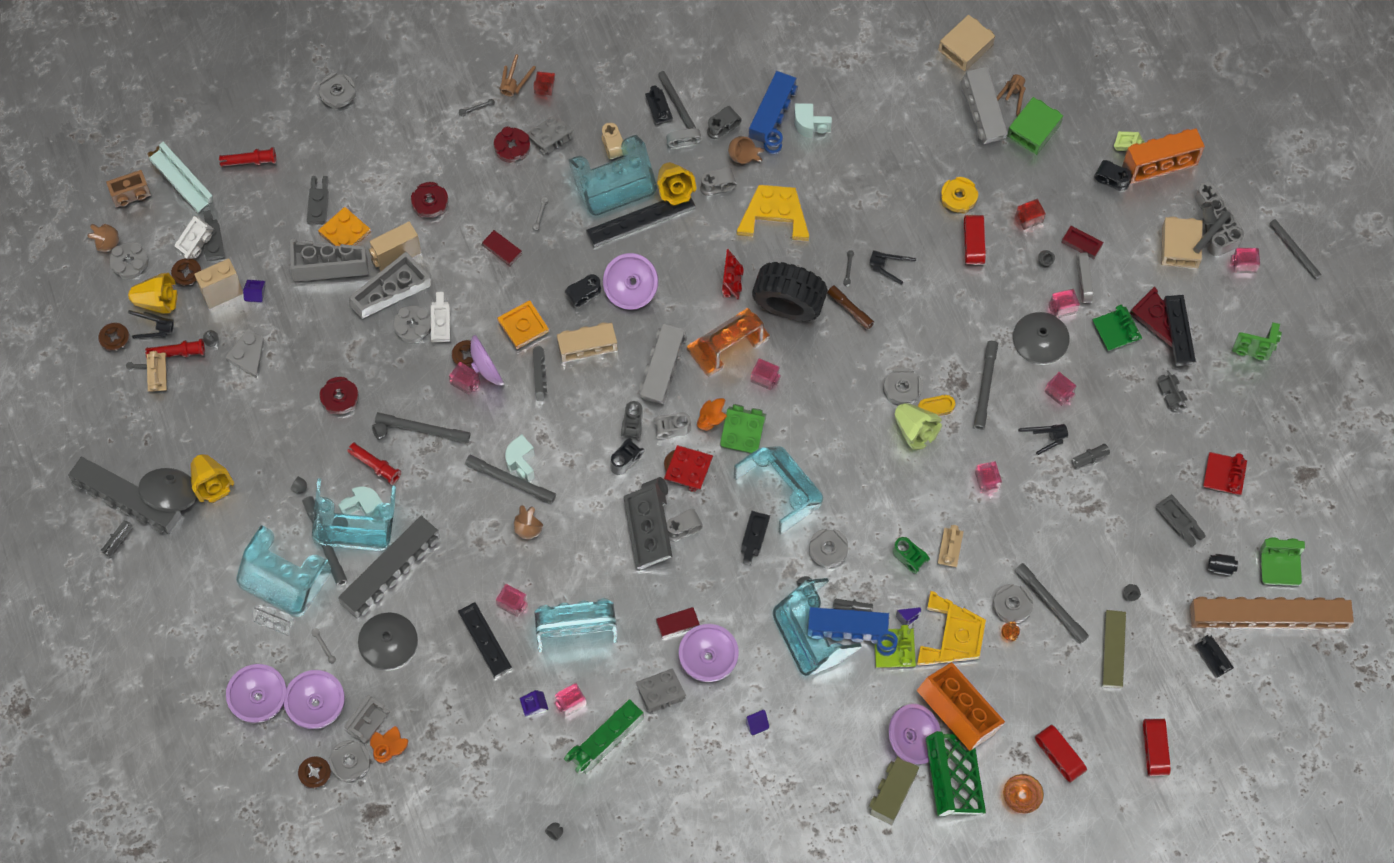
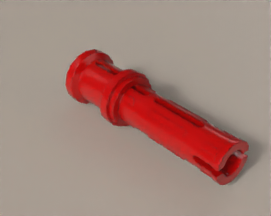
[219,147,276,167]
[145,339,205,358]
[347,442,401,485]

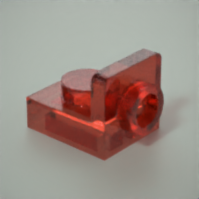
[533,71,555,96]

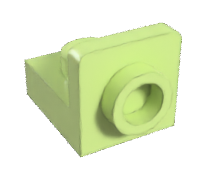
[1114,131,1145,151]

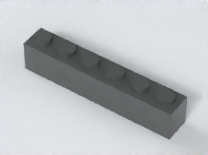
[68,456,182,534]
[338,515,440,619]

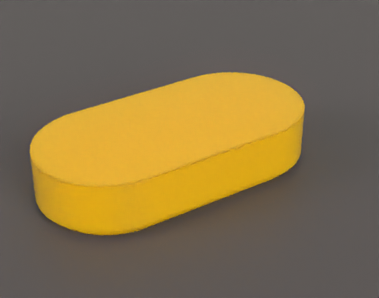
[918,395,955,416]

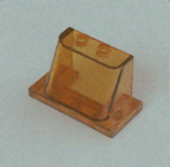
[687,308,770,377]

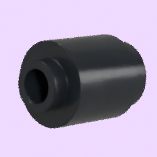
[1208,554,1238,576]

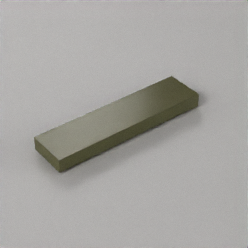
[1102,610,1126,689]

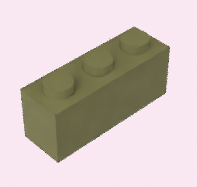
[869,756,919,825]

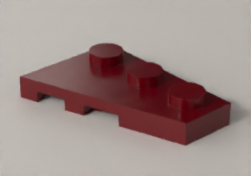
[1130,286,1173,348]

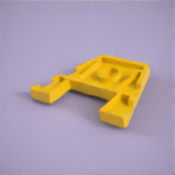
[737,185,809,241]
[917,591,986,665]

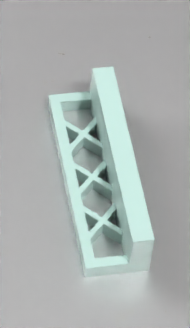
[149,142,213,214]

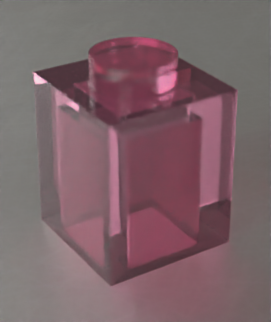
[1230,248,1260,273]
[1049,289,1080,318]
[750,358,781,390]
[449,362,480,395]
[1045,372,1077,406]
[975,461,1002,494]
[496,584,528,617]
[554,683,587,717]

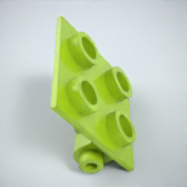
[875,625,916,668]

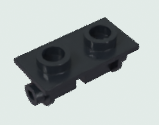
[645,85,673,124]
[1195,635,1234,678]

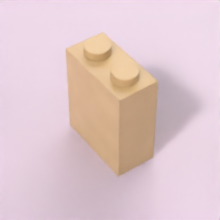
[938,15,995,71]
[1161,217,1202,268]
[369,221,421,271]
[194,258,243,309]

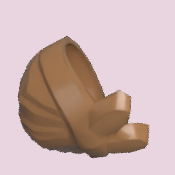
[728,136,764,164]
[87,224,119,252]
[514,505,543,539]

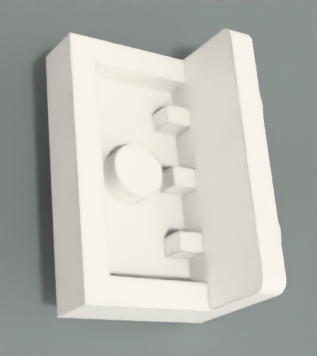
[174,216,214,259]

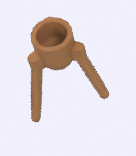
[499,54,536,97]
[997,74,1026,116]

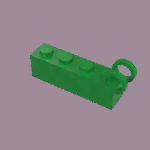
[564,699,644,775]

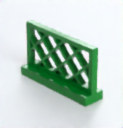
[926,731,986,816]

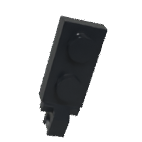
[741,511,770,566]

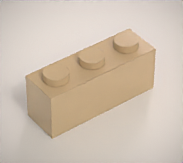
[557,323,617,362]

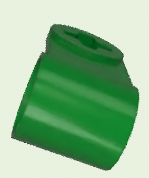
[893,537,930,574]

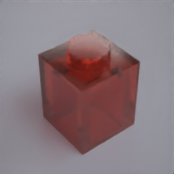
[1015,199,1046,230]

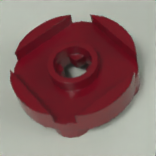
[494,126,530,163]
[411,182,448,218]
[320,377,359,414]

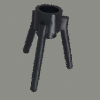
[870,250,916,284]
[128,310,174,338]
[1018,424,1068,455]

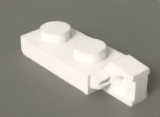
[431,292,451,342]

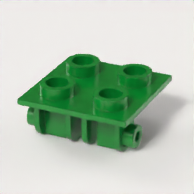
[1092,304,1142,351]

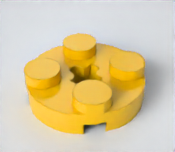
[941,177,978,214]

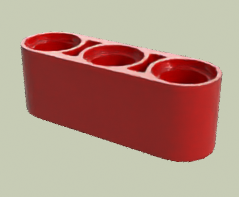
[964,215,986,265]
[1143,718,1171,776]
[1035,725,1087,783]

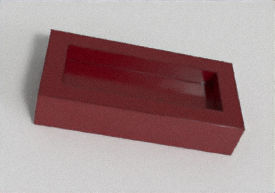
[1061,226,1104,259]
[482,230,522,266]
[656,607,700,639]

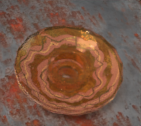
[1003,774,1044,814]

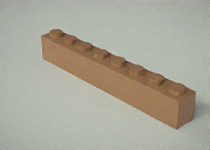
[1190,597,1354,629]

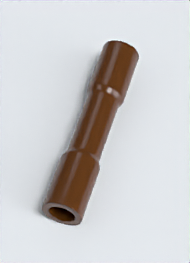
[827,285,875,330]

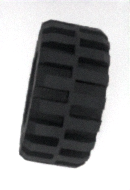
[752,262,828,322]

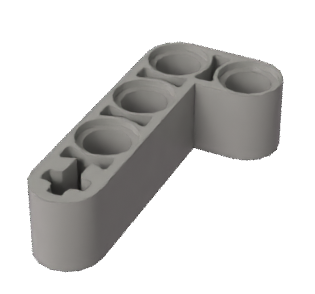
[1195,182,1244,256]

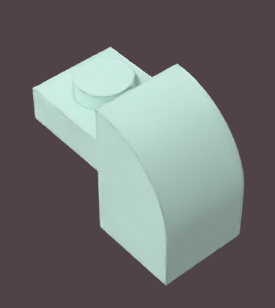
[794,103,832,138]
[505,434,535,482]
[338,487,386,521]

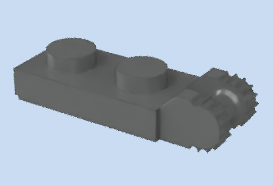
[307,176,329,224]
[533,346,547,401]
[1156,494,1206,547]

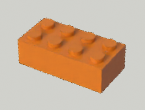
[1122,128,1205,184]
[917,662,1005,751]

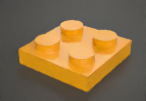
[318,207,371,246]
[497,300,549,350]

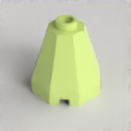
[895,403,942,450]

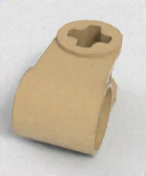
[602,123,628,160]

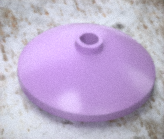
[603,253,659,310]
[470,334,504,386]
[679,624,739,682]
[226,664,286,723]
[284,670,345,729]
[889,704,941,765]

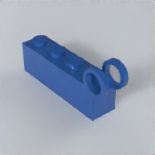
[749,71,798,154]
[808,607,898,656]

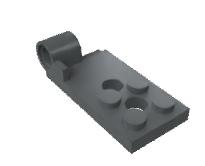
[624,477,673,570]

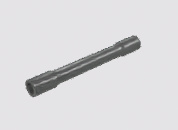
[974,341,998,430]
[375,412,471,444]
[465,454,556,504]
[302,496,347,586]
[1015,563,1089,643]

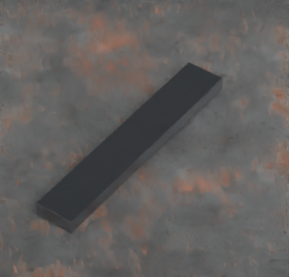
[586,198,695,248]

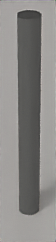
[658,71,696,129]
[1270,219,1322,279]

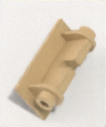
[147,351,167,392]
[938,525,964,568]

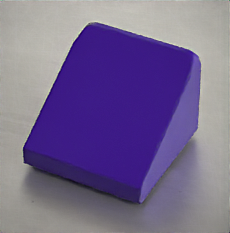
[243,280,266,302]
[896,607,922,626]
[520,690,548,717]
[746,710,769,736]

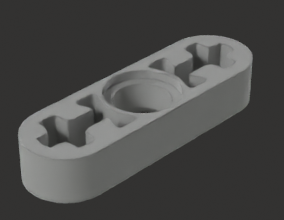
[1076,252,1093,303]

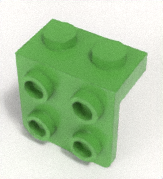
[1232,322,1282,360]
[721,404,767,453]
[1260,537,1305,586]

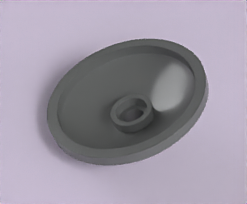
[1013,312,1070,364]
[138,468,197,512]
[358,612,418,670]

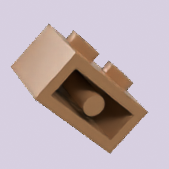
[106,170,151,207]

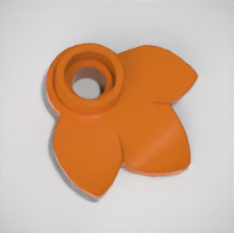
[697,398,727,431]
[370,726,408,763]

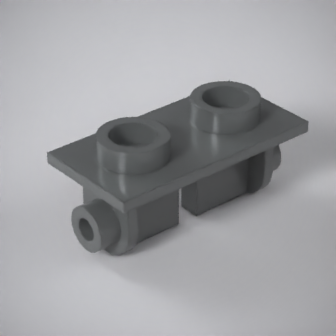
[1158,370,1188,411]

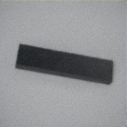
[1164,295,1196,366]
[458,602,512,678]

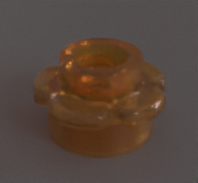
[1001,622,1020,641]

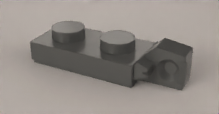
[203,210,225,261]

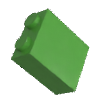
[1007,97,1063,155]

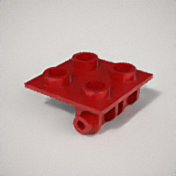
[722,249,744,299]
[664,445,713,492]
[1203,452,1247,495]

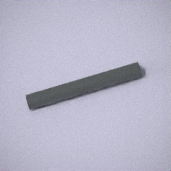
[1193,210,1231,254]

